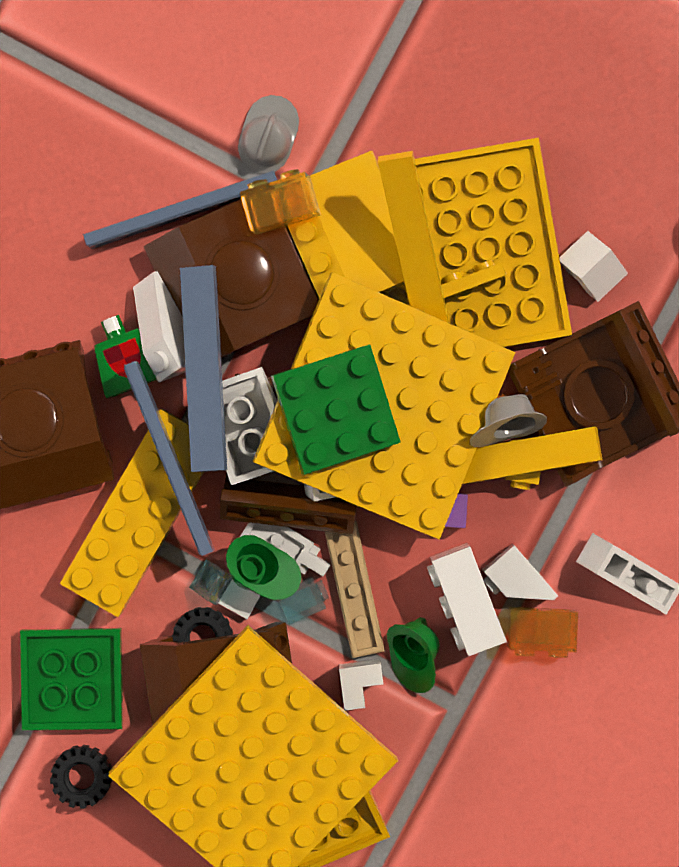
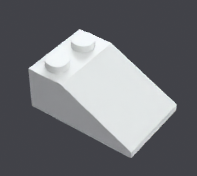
[222,367,277,485]

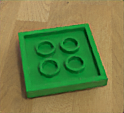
[271,344,401,475]
[20,628,123,730]

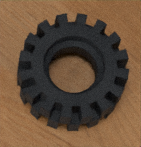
[172,607,233,642]
[50,745,112,809]

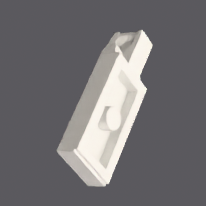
[240,523,331,576]

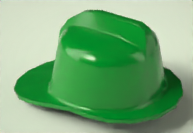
[226,535,302,600]
[386,617,440,693]

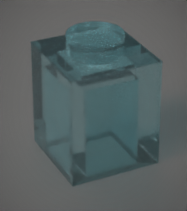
[279,576,329,625]

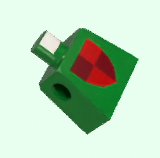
[94,315,157,399]

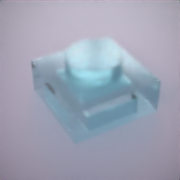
[189,559,232,605]

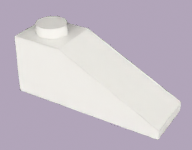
[133,271,186,382]
[576,533,679,614]

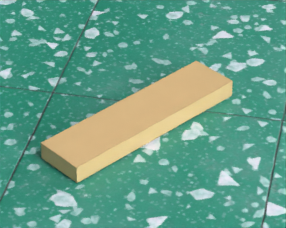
[325,521,385,658]

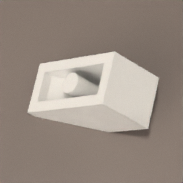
[482,544,558,600]

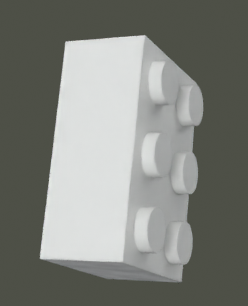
[427,543,507,656]

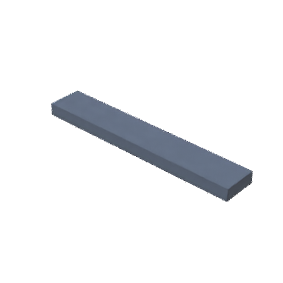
[83,171,279,249]
[180,265,227,472]
[124,361,215,556]

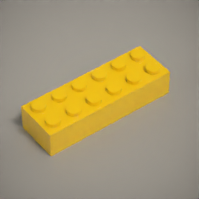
[60,409,204,617]

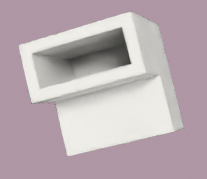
[559,231,628,302]
[339,659,383,711]

